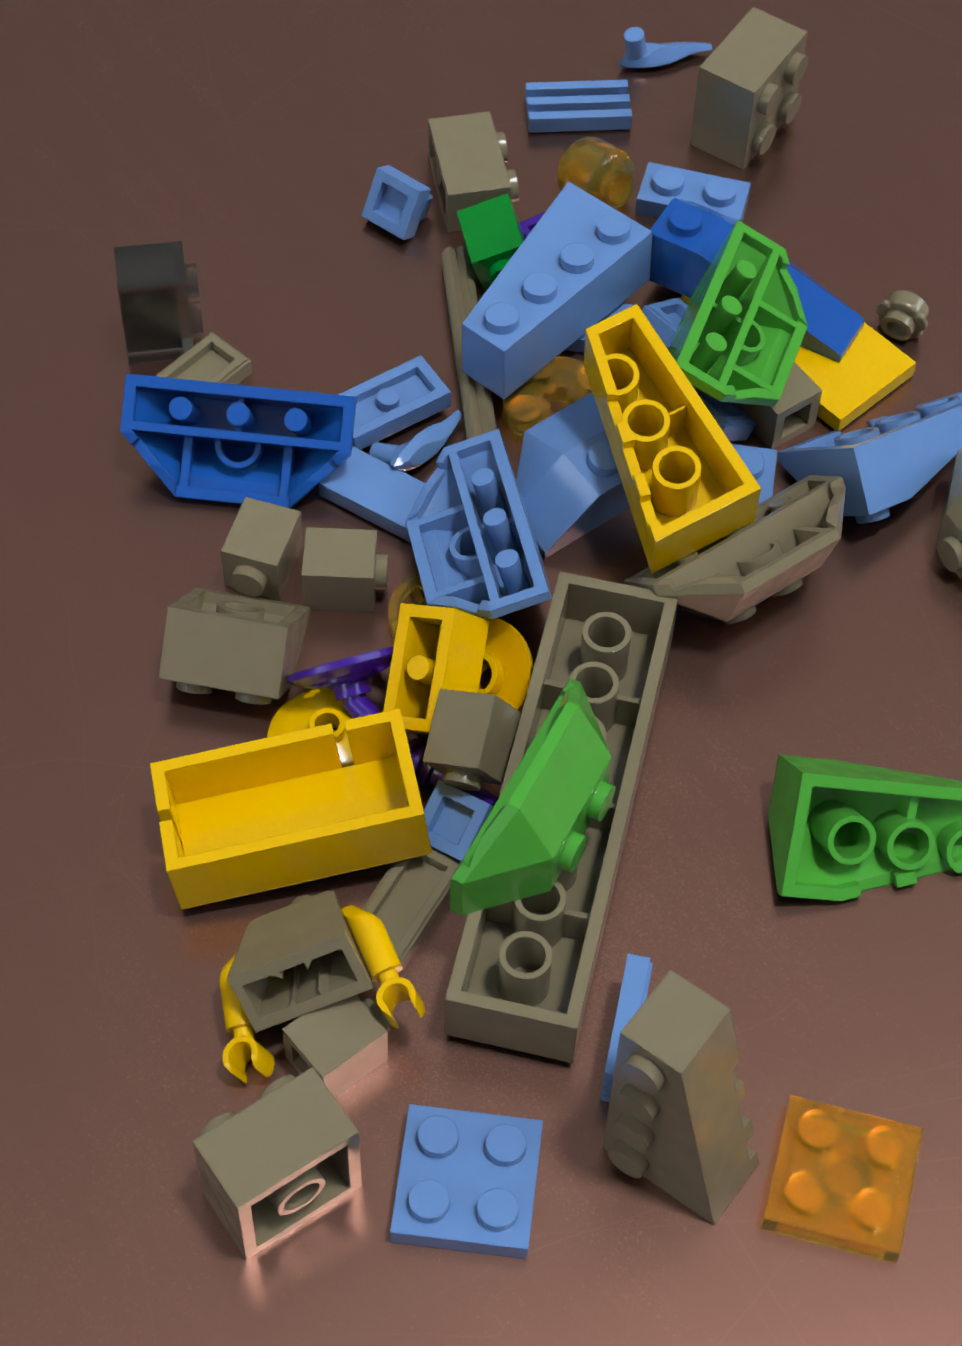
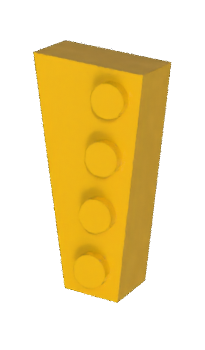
[584,304,761,574]

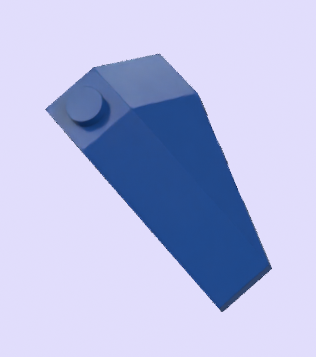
[649,198,865,363]

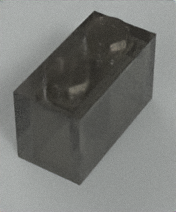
[114,241,204,364]

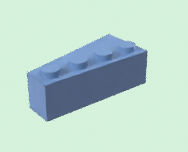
[462,181,653,399]

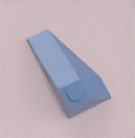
[777,391,962,524]

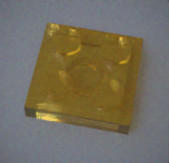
[761,1095,923,1264]

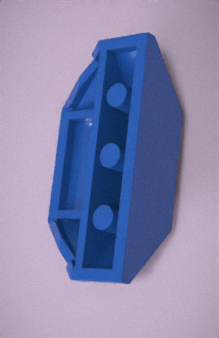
[120,373,357,509]

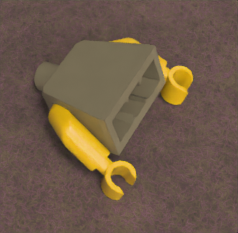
[219,891,425,1084]

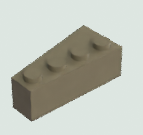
[603,969,759,1225]

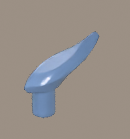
[619,27,712,69]
[369,409,463,471]

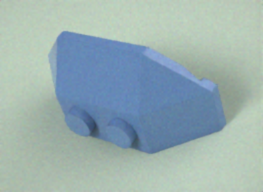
[516,392,630,559]
[406,428,553,619]

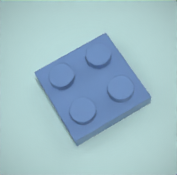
[390,1104,543,1259]

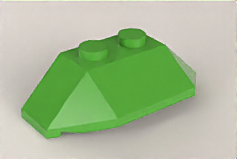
[668,220,808,406]
[450,678,616,916]

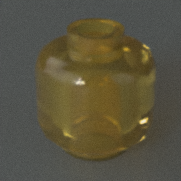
[557,137,636,209]

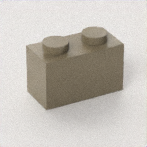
[428,111,519,233]

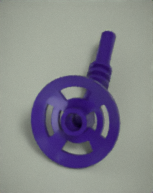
[285,646,499,806]

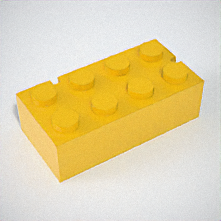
[150,708,432,910]

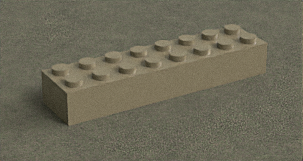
[444,571,678,1063]

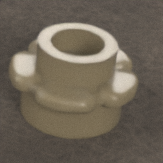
[876,290,929,341]

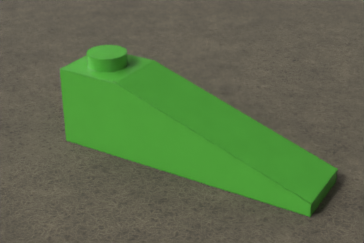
[768,754,962,901]

